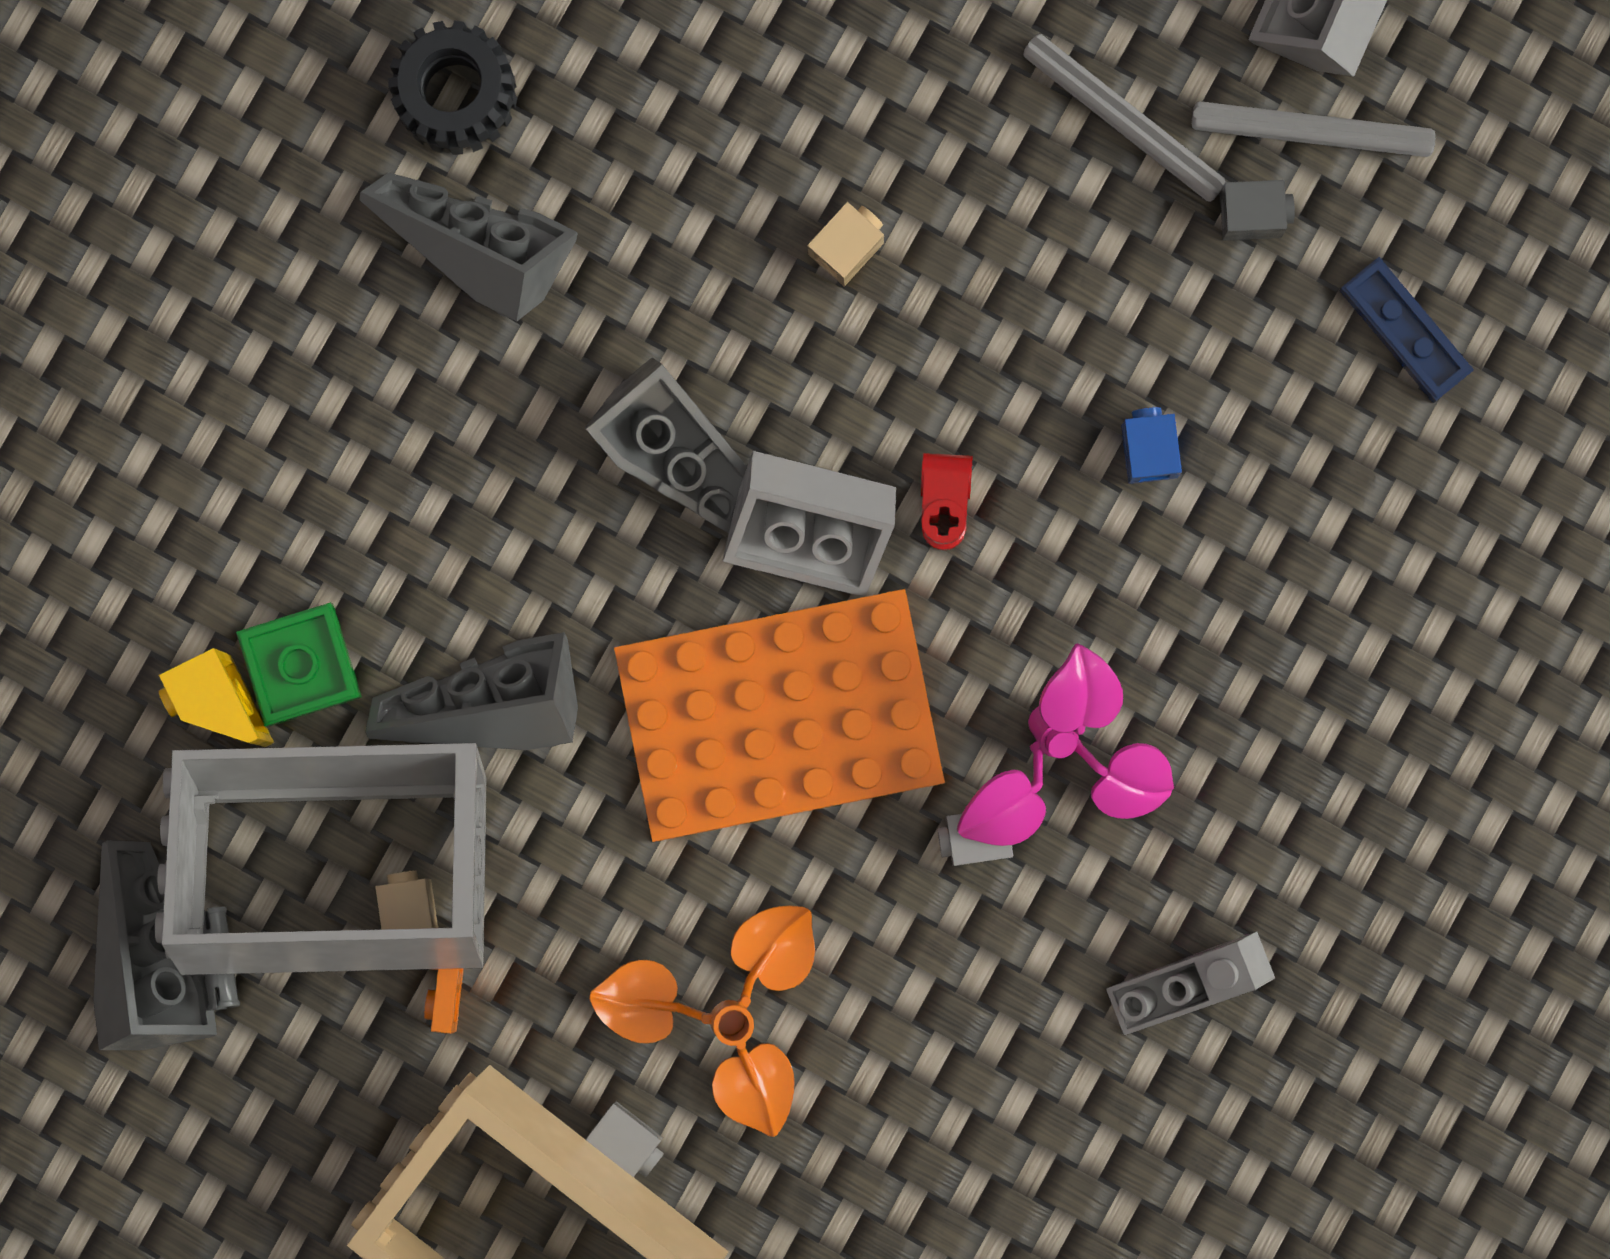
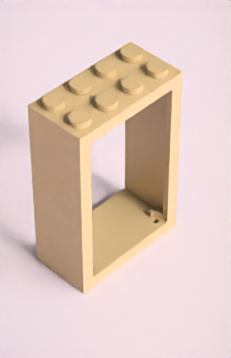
[347,1065,729,1259]

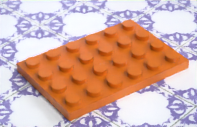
[614,589,945,842]

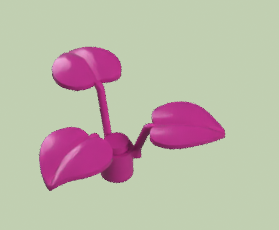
[957,643,1174,846]

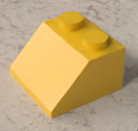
[159,648,274,747]

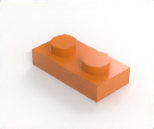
[424,968,464,1034]

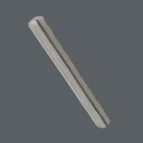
[1023,34,1226,202]
[1191,101,1436,157]

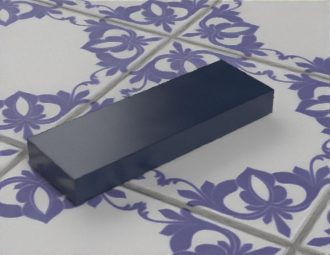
[1339,257,1474,403]

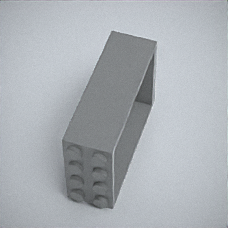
[155,743,487,975]

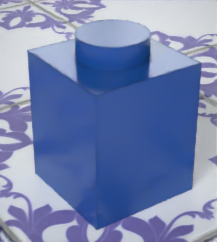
[1121,407,1182,484]

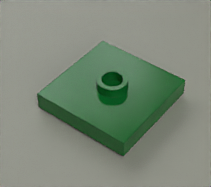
[236,602,362,727]

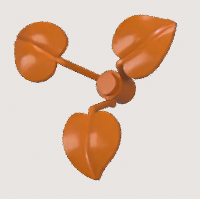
[589,905,815,1137]

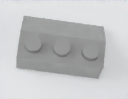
[1248,0,1387,76]
[723,451,896,597]

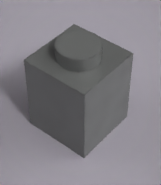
[1220,180,1295,241]

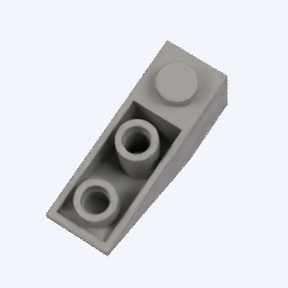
[1106,931,1275,1035]

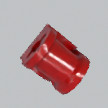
[921,453,973,551]

